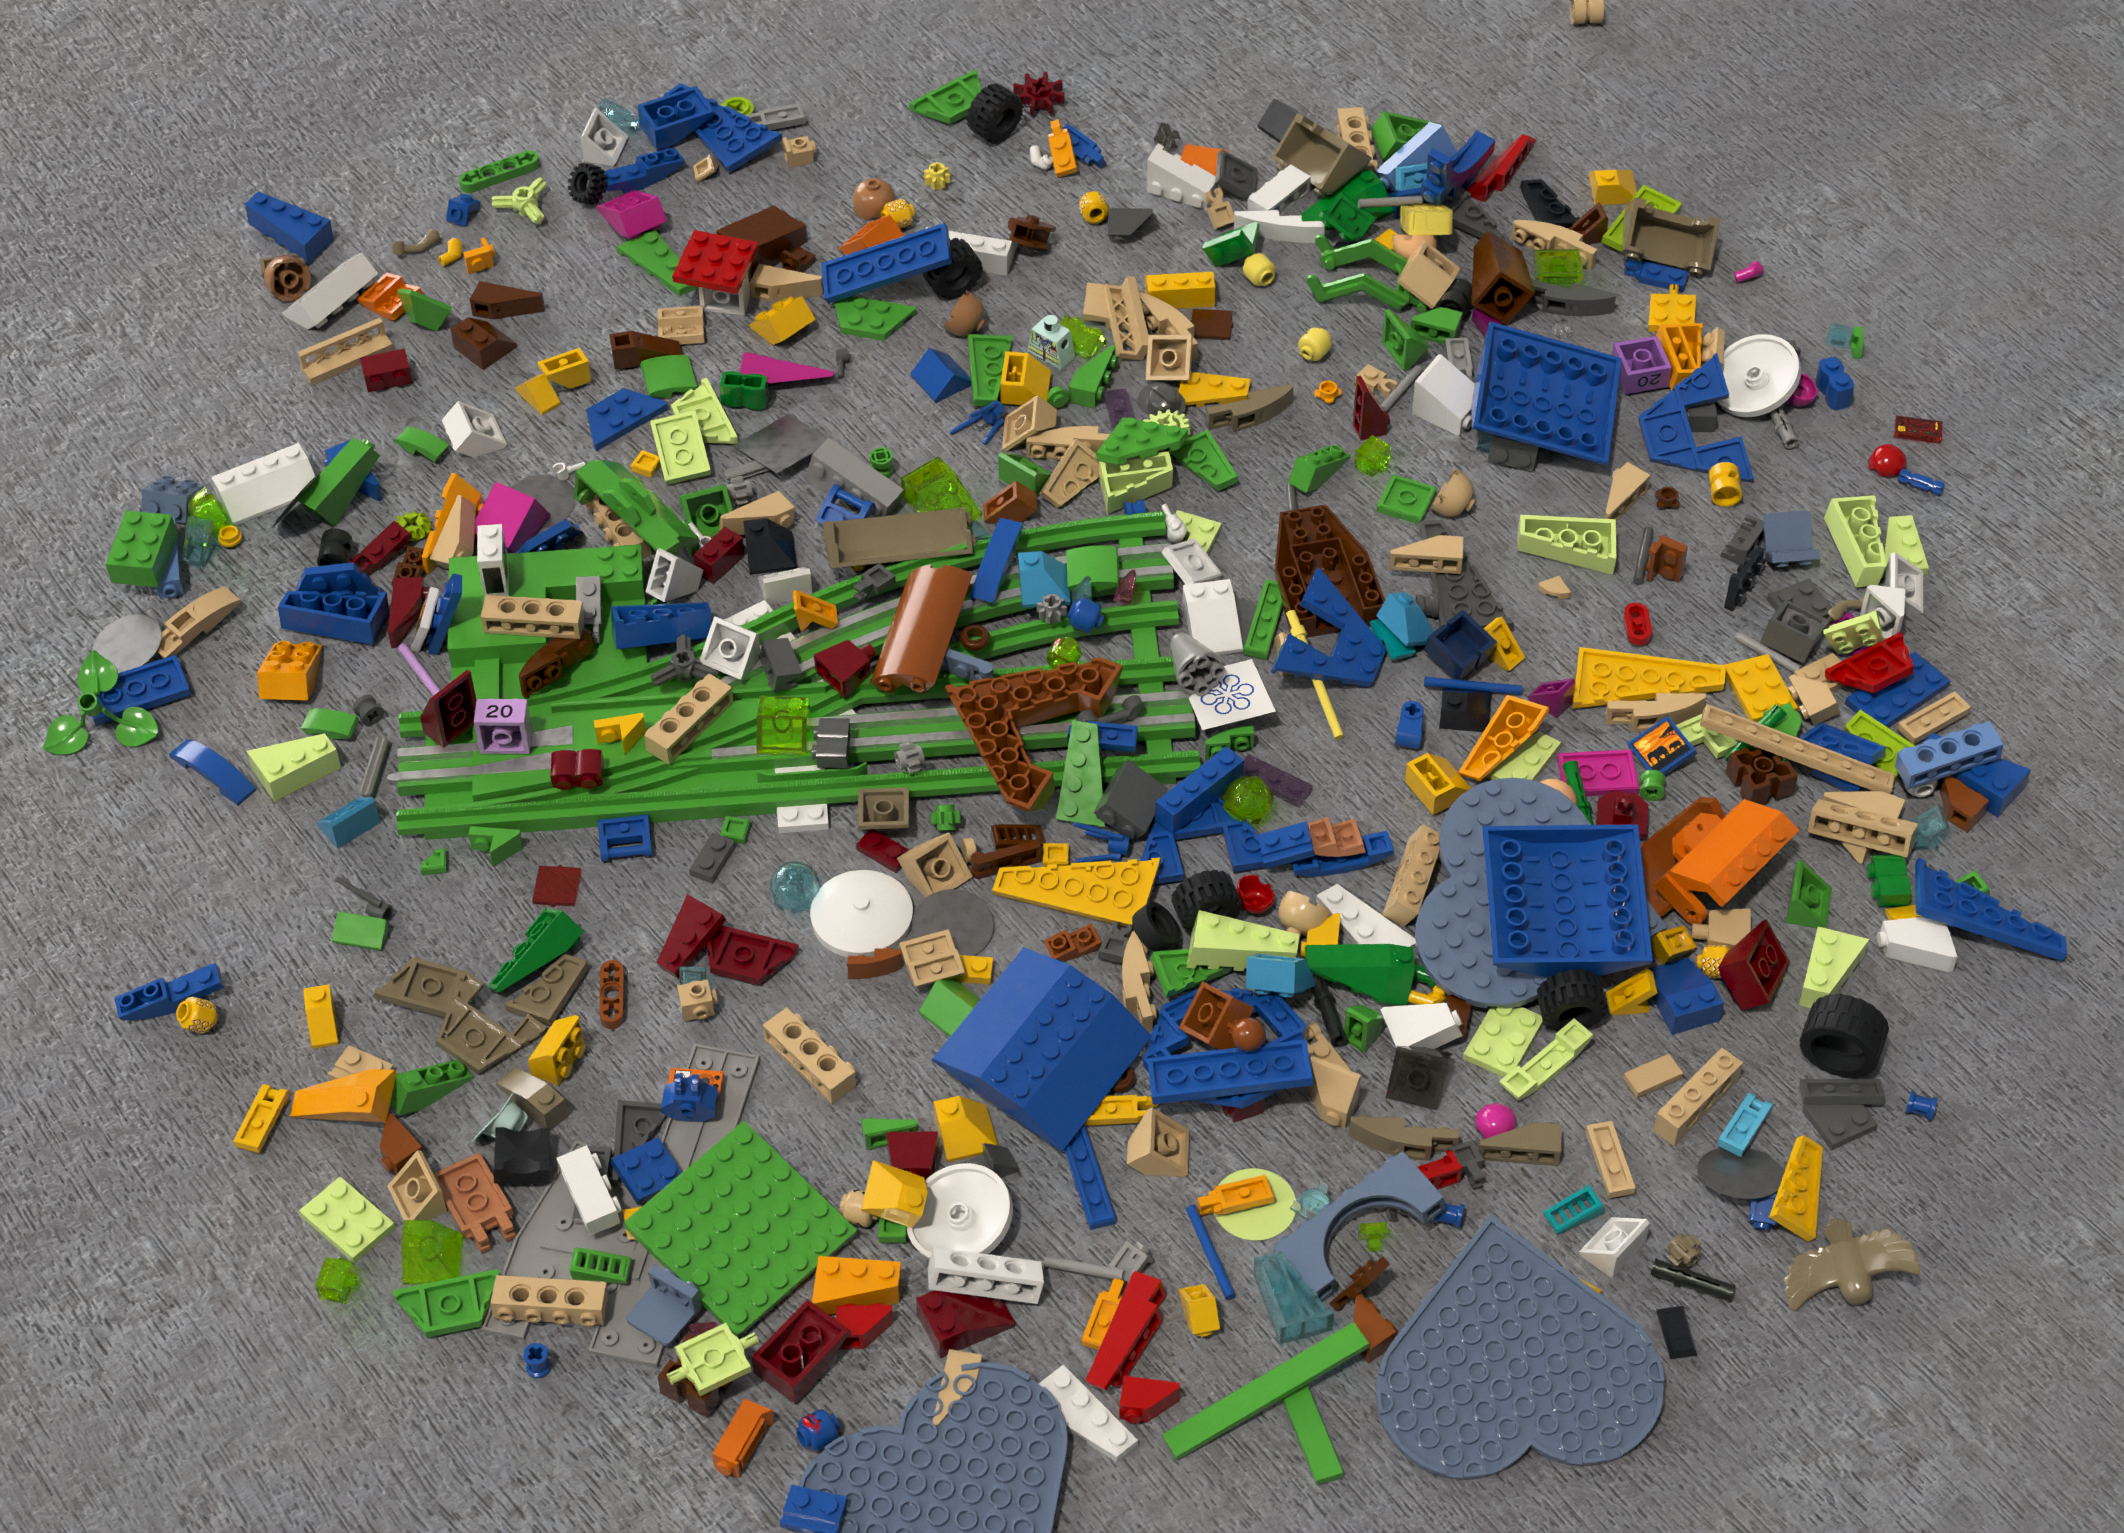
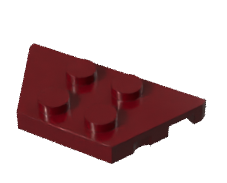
[707,926,799,985]

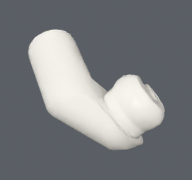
[1030,145,1053,170]

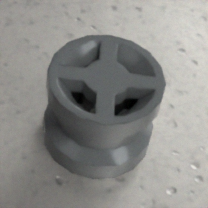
[1415,593,1439,617]
[353,695,384,726]

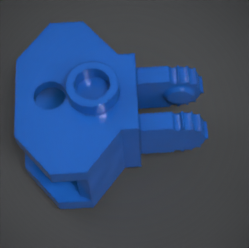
[661,1073,719,1122]

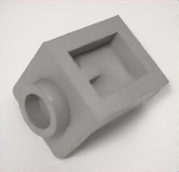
[1108,1240,1154,1282]

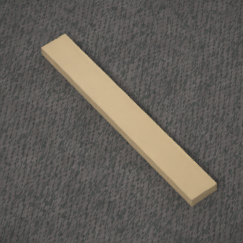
[1700,704,1895,794]

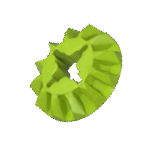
[721,97,754,116]
[396,510,431,541]

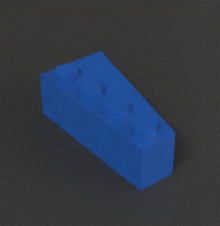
[245,191,334,265]
[278,591,389,645]
[611,602,711,649]

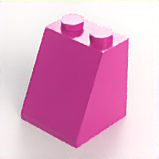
[474,482,551,554]

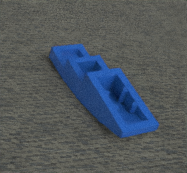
[970,518,1024,606]

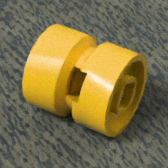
[1708,462,1742,507]

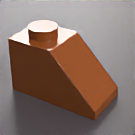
[983,481,1037,524]
[380,1113,424,1175]

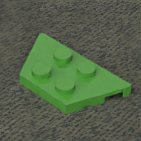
[909,70,981,124]
[833,296,916,341]
[393,1269,500,1338]

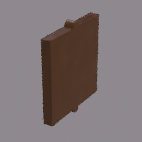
[1190,309,1233,340]

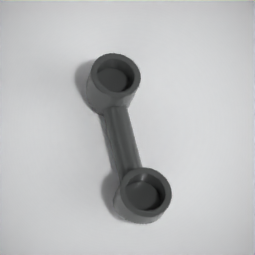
[1076,695,1143,723]

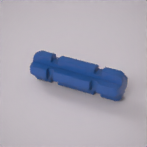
[1898,469,1945,495]

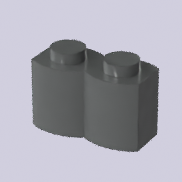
[812,718,851,768]

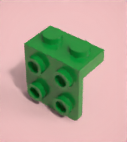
[1319,192,1377,242]
[1202,222,1260,267]

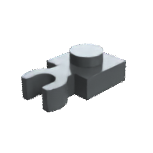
[1098,921,1132,964]

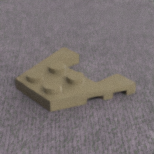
[436,970,547,1074]

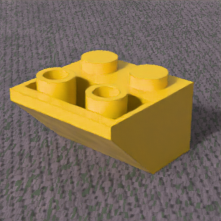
[749,296,815,345]
[1000,351,1051,405]
[1405,753,1471,815]
[528,1015,586,1086]

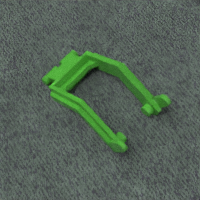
[1306,234,1427,313]

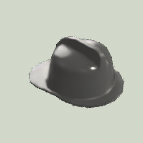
[1137,382,1186,416]

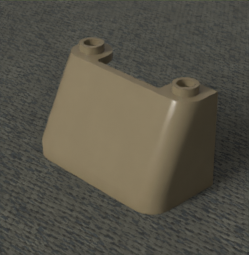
[1271,113,1372,197]
[1622,198,1721,276]

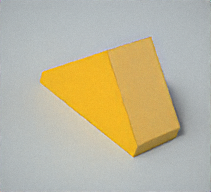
[515,374,561,416]

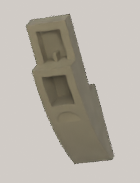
[1206,384,1294,432]
[1349,1115,1459,1161]

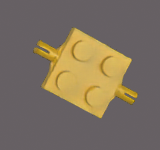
[1648,284,1696,332]

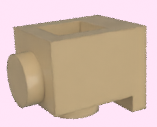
[782,136,816,168]

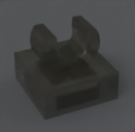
[1154,123,1181,152]

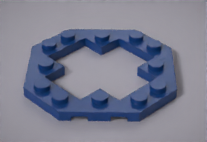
[1143,985,1307,1108]

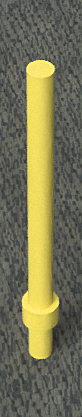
[1286,610,1344,740]

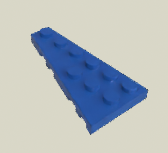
[664,83,783,173]

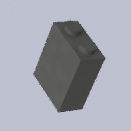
[1094,760,1168,842]

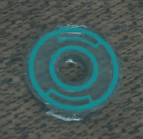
[598,98,639,130]

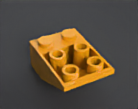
[257,641,323,700]

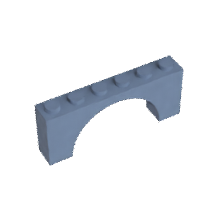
[1273,1151,1446,1306]

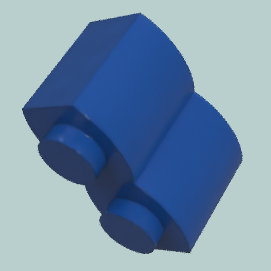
[1815,356,1854,411]

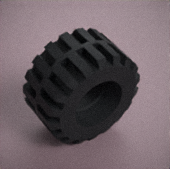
[967,83,1023,144]
[922,238,983,299]
[1171,870,1242,934]
[1537,969,1608,1032]

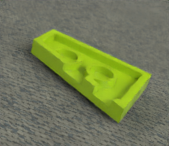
[1844,710,1915,782]

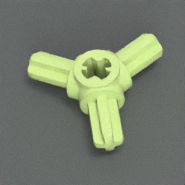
[492,178,547,224]

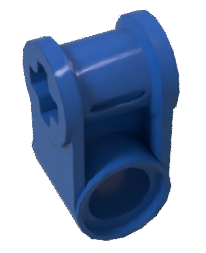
[1395,701,1424,749]

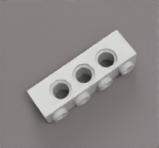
[928,1247,1044,1304]

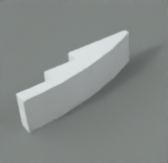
[1234,210,1325,243]

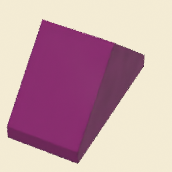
[1527,678,1576,718]

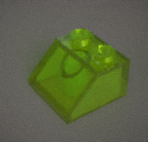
[756,696,811,755]

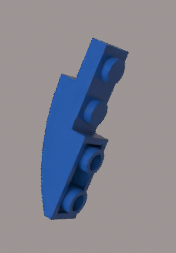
[604,148,685,194]
[114,963,224,1020]

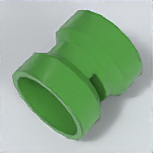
[869,447,894,479]

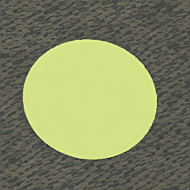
[1214,1168,1296,1240]

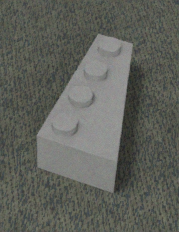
[806,437,904,517]

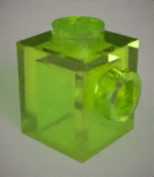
[1354,435,1391,477]
[315,1257,358,1304]

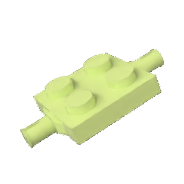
[667,1323,759,1396]

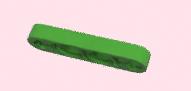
[459,150,540,193]

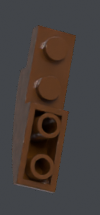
[518,629,594,698]

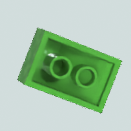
[1370,111,1437,161]

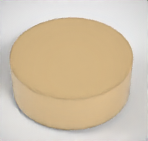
[961,837,977,864]

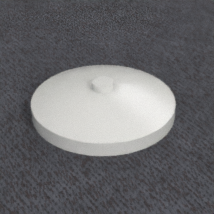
[1716,334,1801,417]
[810,870,913,957]
[906,1163,1013,1261]

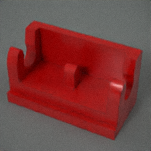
[1417,1150,1462,1190]

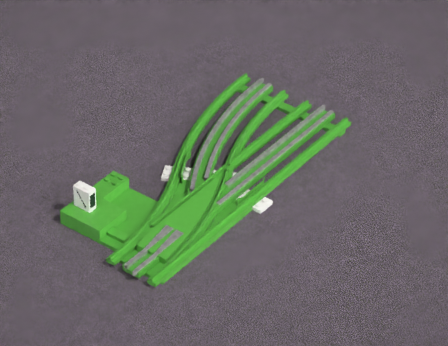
[387,511,1200,840]

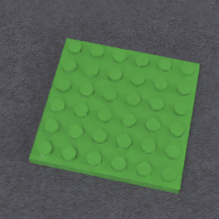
[623,1121,857,1338]

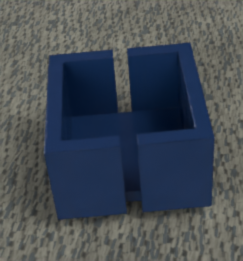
[1424,610,1497,680]

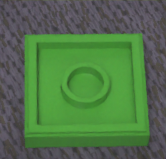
[1376,474,1437,524]

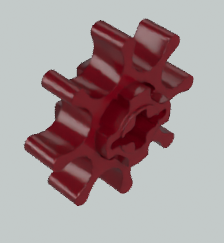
[1013,72,1065,115]

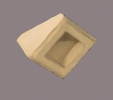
[693,155,719,182]
[1842,841,1873,864]

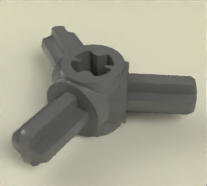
[651,634,719,686]

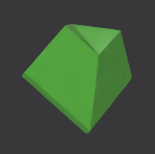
[397,289,452,331]
[1382,309,1429,371]

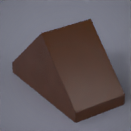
[1568,202,1609,245]

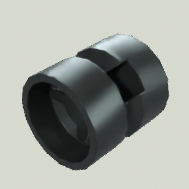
[1438,278,1472,319]
[317,528,353,566]

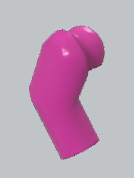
[1734,261,1764,283]

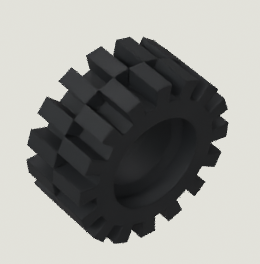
[568,163,608,205]

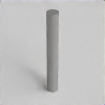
[1358,196,1423,208]
[1381,365,1422,411]
[1735,631,1802,673]
[1044,1256,1125,1280]

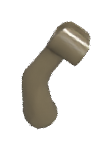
[392,229,440,255]
[1827,597,1864,626]

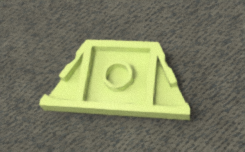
[671,378,738,444]

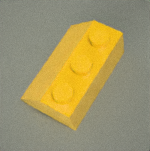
[1144,272,1215,309]

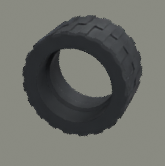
[1799,994,1889,1078]

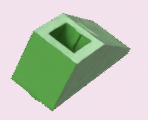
[1069,345,1118,409]
[1288,445,1351,493]
[390,1060,473,1116]

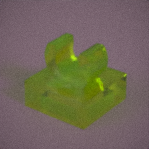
[1357,1222,1388,1252]

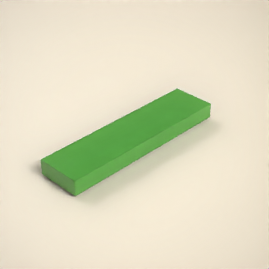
[1243,579,1283,660]
[1281,1385,1343,1485]

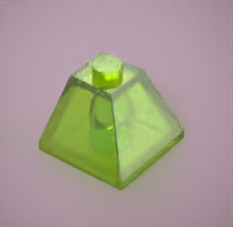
[401,1220,463,1285]

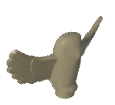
[1784,1219,1921,1311]

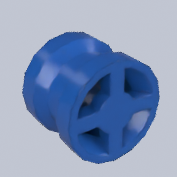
[1123,499,1146,515]

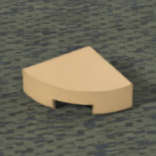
[1538,576,1571,599]

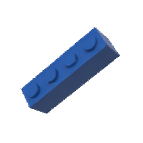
[1155,746,1244,834]

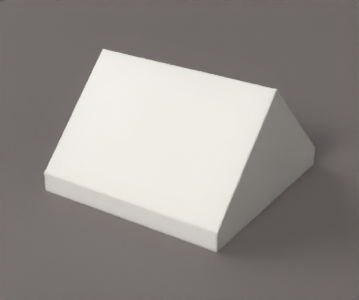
[580,108,628,166]
[1885,552,1923,615]
[758,567,812,605]
[1860,585,1905,640]
[700,616,760,680]
[1579,1217,1650,1279]

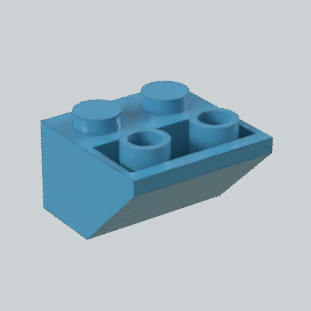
[1246,954,1315,997]

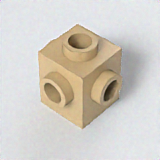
[677,979,718,1021]

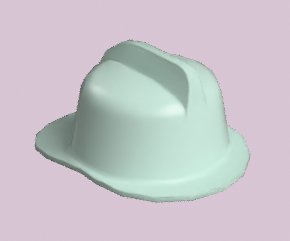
[471,1093,528,1143]

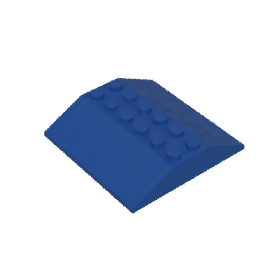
[1471,322,1622,465]
[1482,825,1653,977]
[932,947,1152,1152]

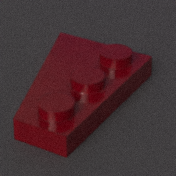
[656,894,726,978]

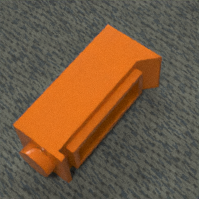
[712,1398,774,1478]

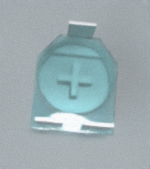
[1290,1181,1330,1220]

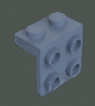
[142,476,204,523]
[1763,510,1820,567]
[626,1264,702,1346]

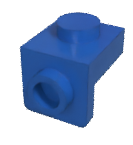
[446,194,481,226]
[1748,1193,1777,1230]

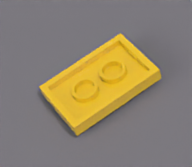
[1725,654,1798,723]

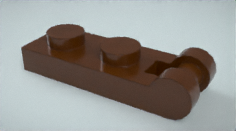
[970,839,1041,879]

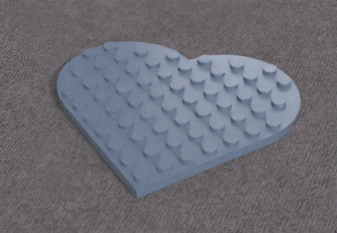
[1415,778,1667,1009]
[1375,1214,1665,1480]
[797,1362,1068,1533]

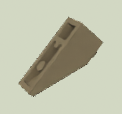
[496,1067,568,1131]
[1479,1122,1562,1166]

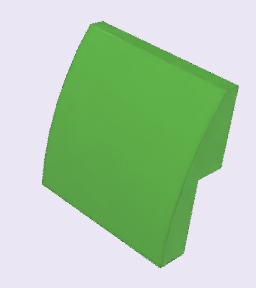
[640,355,697,398]
[1066,546,1120,592]

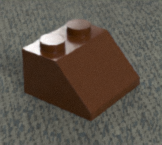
[450,317,518,370]

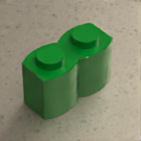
[719,371,769,409]
[1866,855,1912,907]

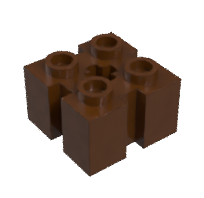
[1726,747,1798,804]
[657,1334,734,1418]

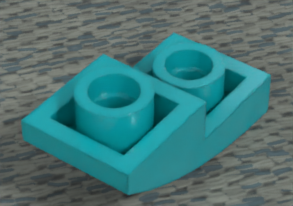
[1369,619,1416,661]

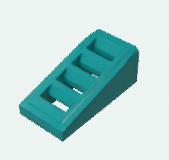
[1543,1185,1605,1235]

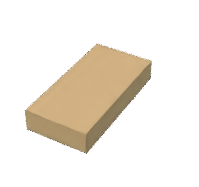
[1623,1054,1683,1098]

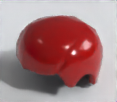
[1868,444,1907,478]
[1236,875,1275,914]

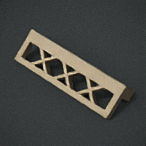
[1102,276,1148,360]
[297,318,394,385]

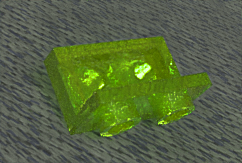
[1060,315,1107,360]

